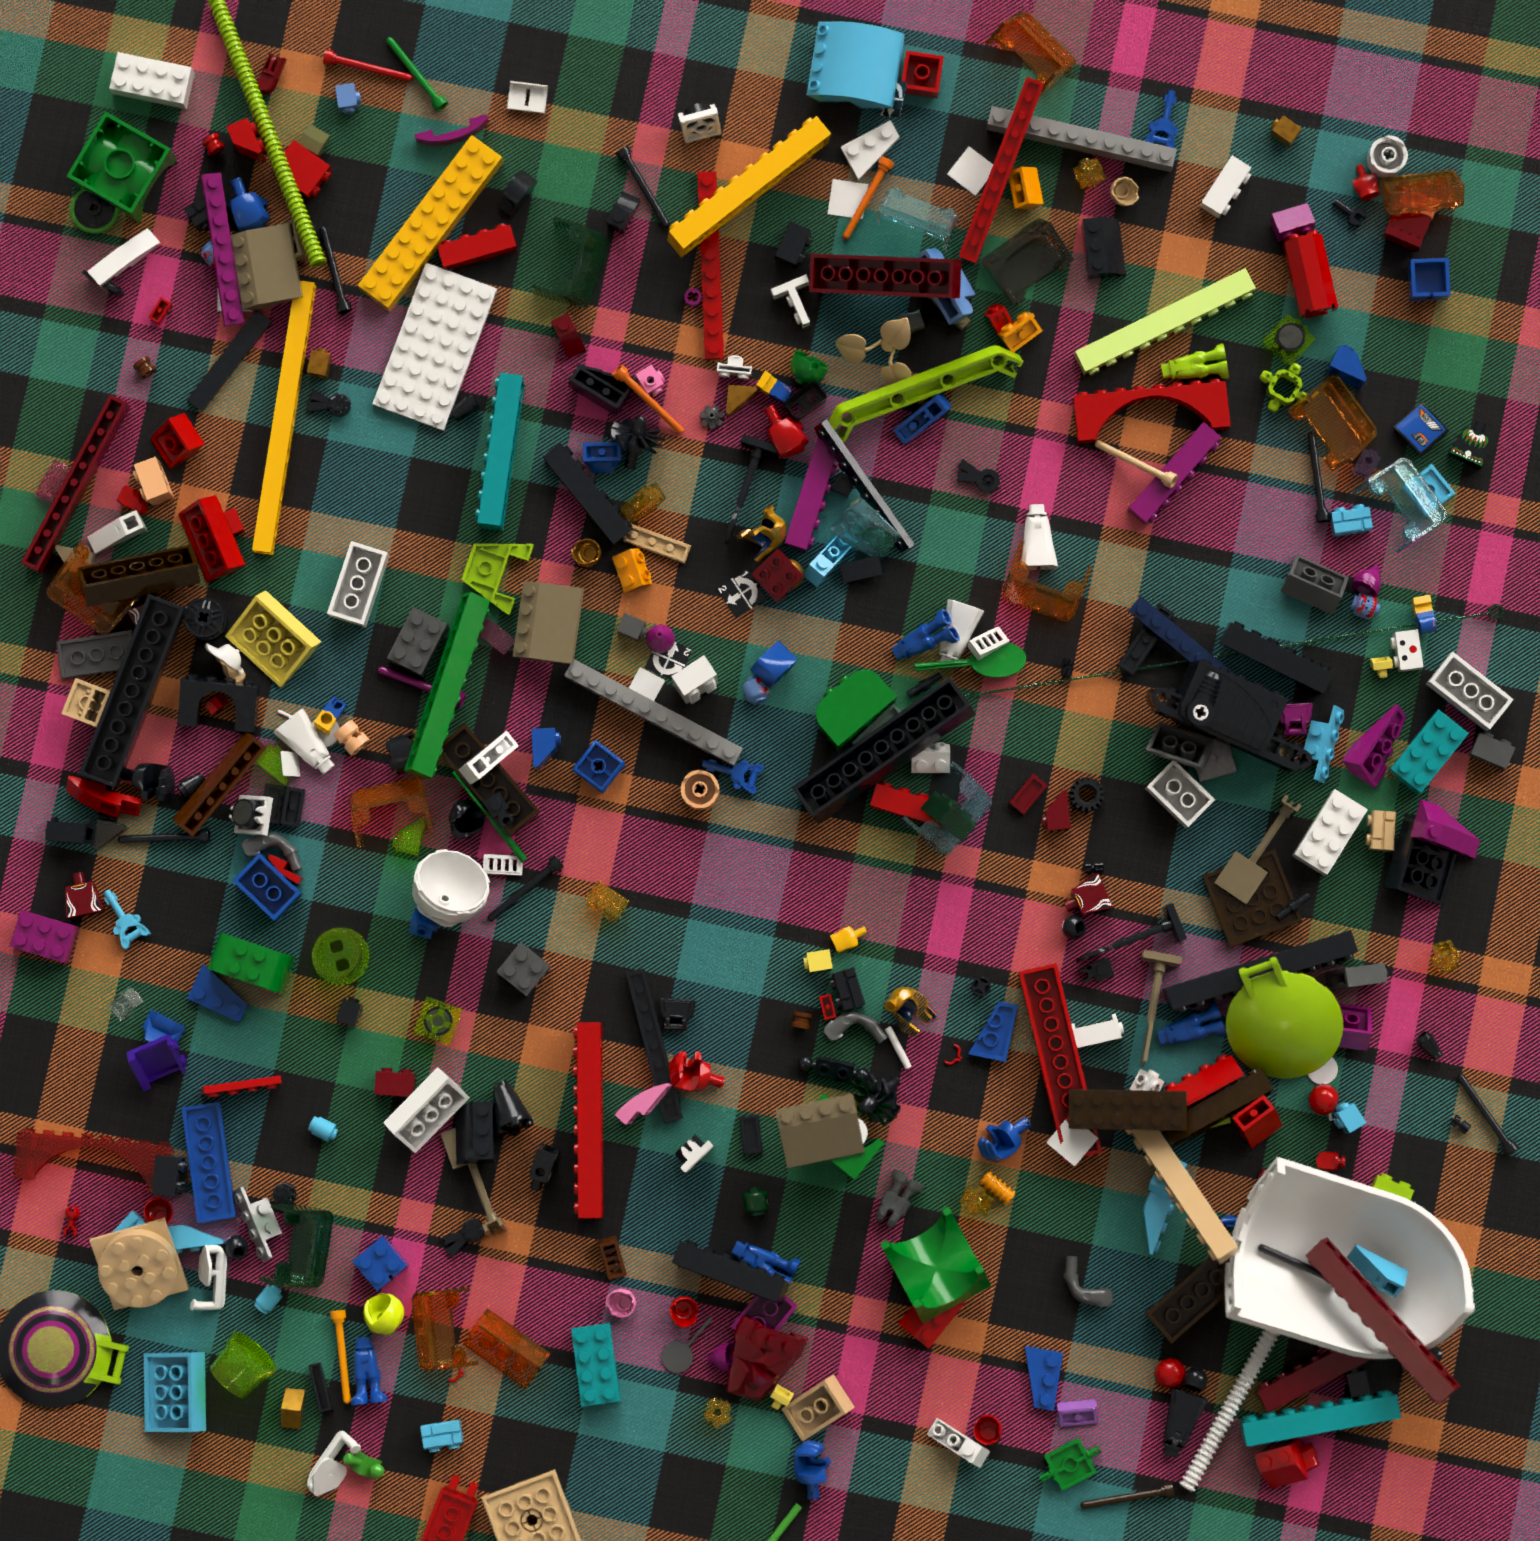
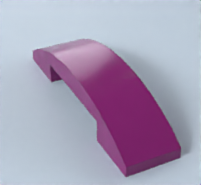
[414,114,489,146]

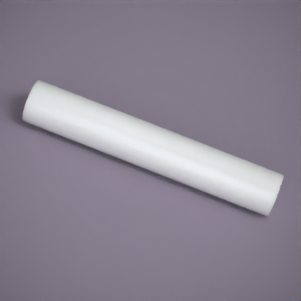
[884,1026,912,1070]

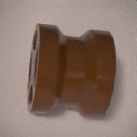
[133,356,157,380]
[791,1011,812,1030]

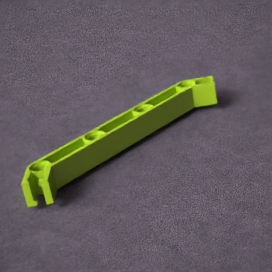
[828,345,1024,443]

